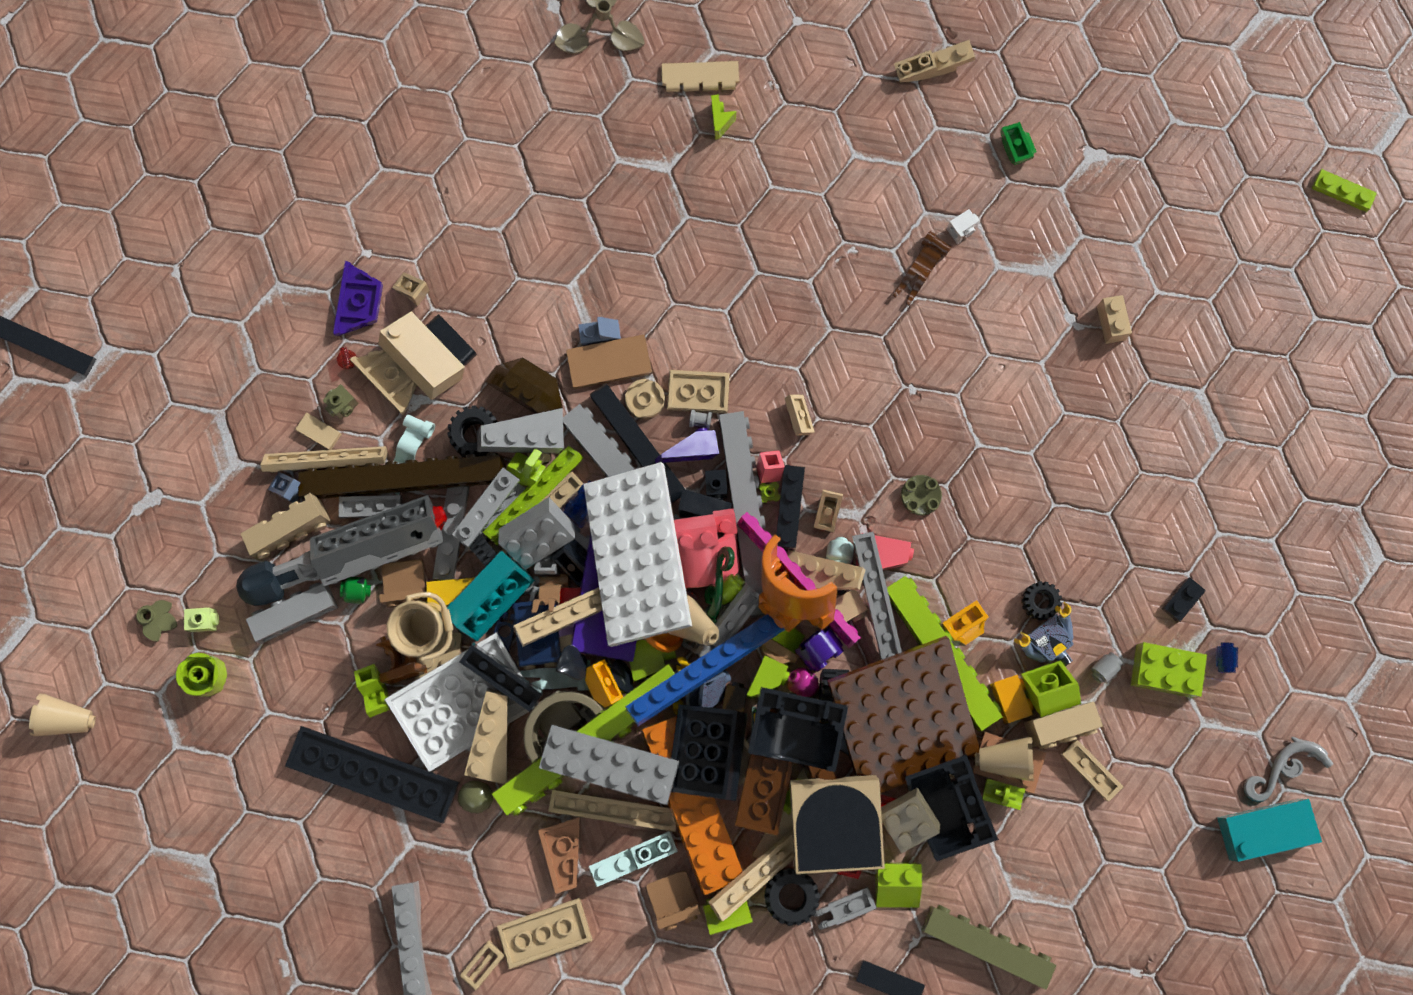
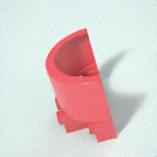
[674,508,741,588]

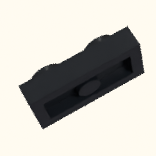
[1162,577,1206,622]

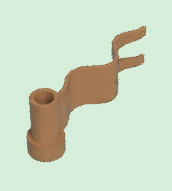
[532,573,571,613]

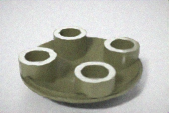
[901,475,942,516]

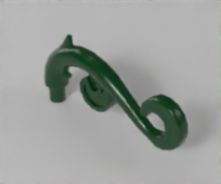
[704,546,735,623]

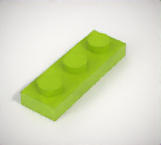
[1311,169,1377,212]

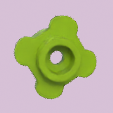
[759,482,780,503]

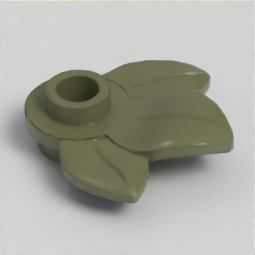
[136,600,177,642]

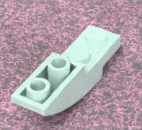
[588,831,678,887]

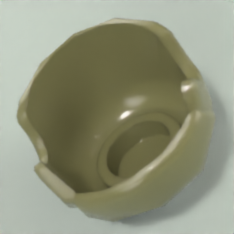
[458,780,493,814]

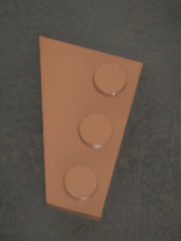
[538,817,580,894]

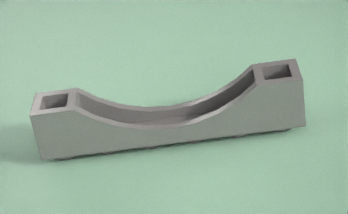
[392,881,432,995]

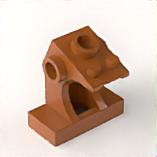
[376,636,427,685]

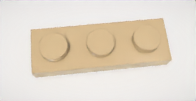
[1060,739,1123,802]

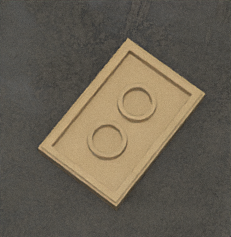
[667,370,730,414]

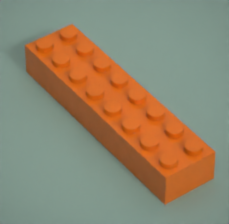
[641,716,743,895]

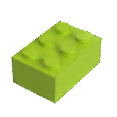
[1130,642,1207,698]

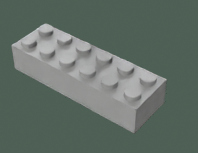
[539,725,679,805]

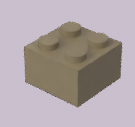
[881,788,940,853]

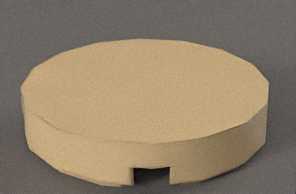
[625,379,665,419]

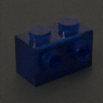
[563,480,591,529]

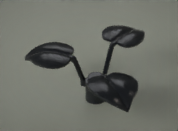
[556,645,633,694]

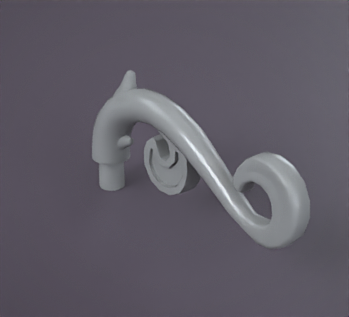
[1243,737,1334,802]

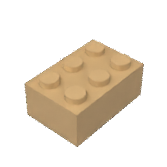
[1024,701,1103,749]

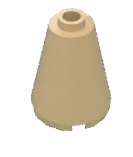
[668,595,719,646]
[29,694,96,736]
[975,737,1034,781]

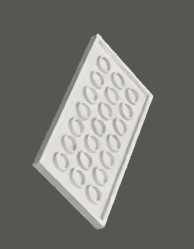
[584,462,692,647]

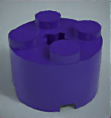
[794,626,844,672]

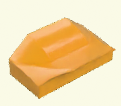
[941,600,989,645]
[585,659,623,707]

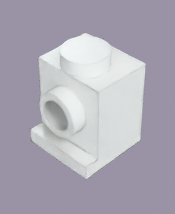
[947,209,980,244]

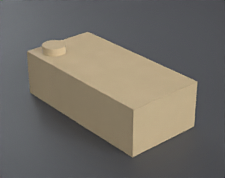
[378,311,465,400]

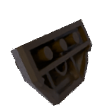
[485,357,563,414]

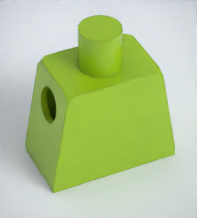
[630,640,676,682]

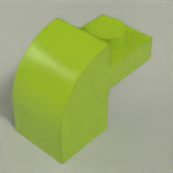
[506,449,546,486]
[354,664,390,718]

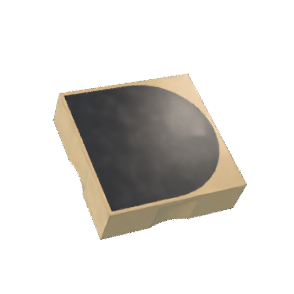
[789,775,885,874]

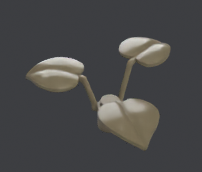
[555,0,644,54]

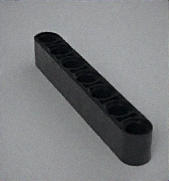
[589,383,685,504]

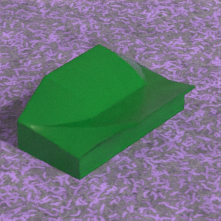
[1000,122,1037,165]

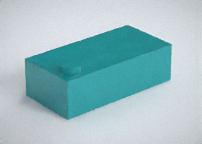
[447,550,535,641]
[1217,799,1322,862]

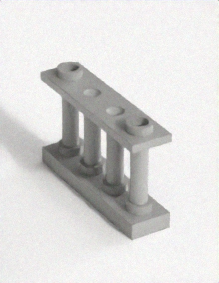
[452,468,526,552]

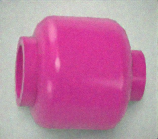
[787,667,819,697]

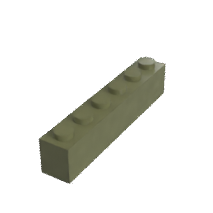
[921,904,1056,990]

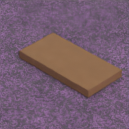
[566,334,652,389]

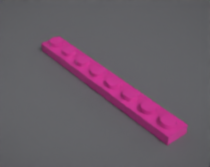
[737,512,861,648]

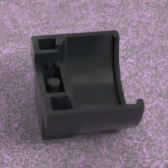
[748,687,848,772]
[905,755,998,861]

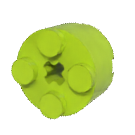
[176,653,227,697]

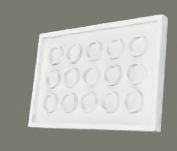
[385,632,539,772]

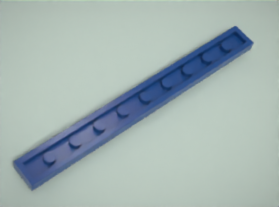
[625,614,785,726]

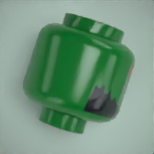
[340,577,371,604]

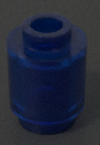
[1216,642,1238,673]

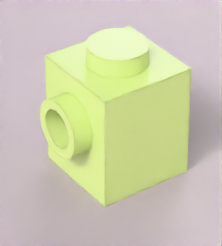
[184,608,219,632]

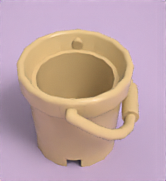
[387,592,454,662]

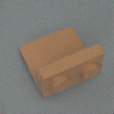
[379,560,427,608]
[646,871,701,931]

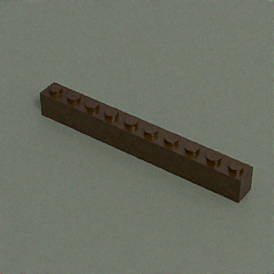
[298,453,505,499]

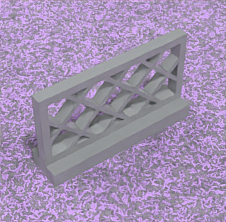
[681,584,759,657]

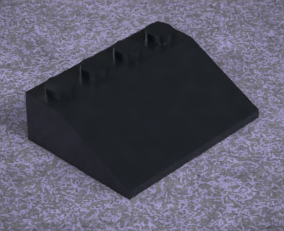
[671,704,748,801]

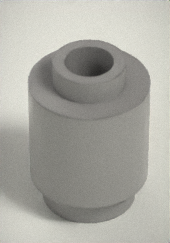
[1091,652,1123,683]

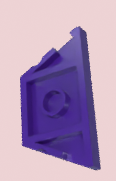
[333,261,383,336]

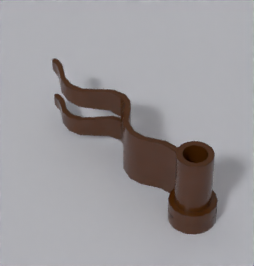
[893,230,952,306]

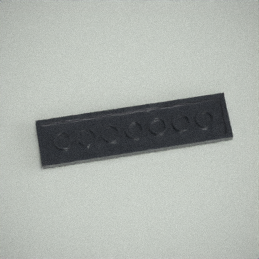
[285,726,460,824]

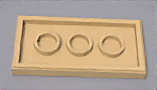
[496,898,593,969]

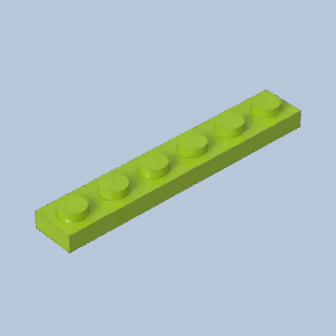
[482,446,583,546]

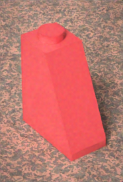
[855,533,914,571]

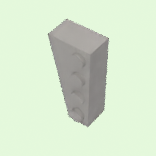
[477,408,564,453]

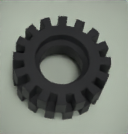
[469,534,498,567]
[1021,581,1062,620]

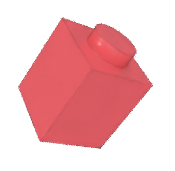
[756,451,785,483]

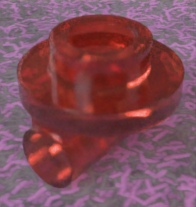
[337,347,357,370]

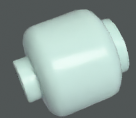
[826,537,854,564]

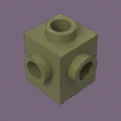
[323,384,359,419]

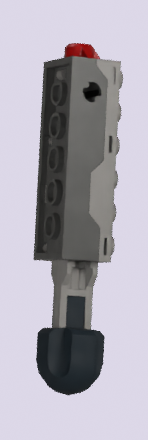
[236,495,447,606]

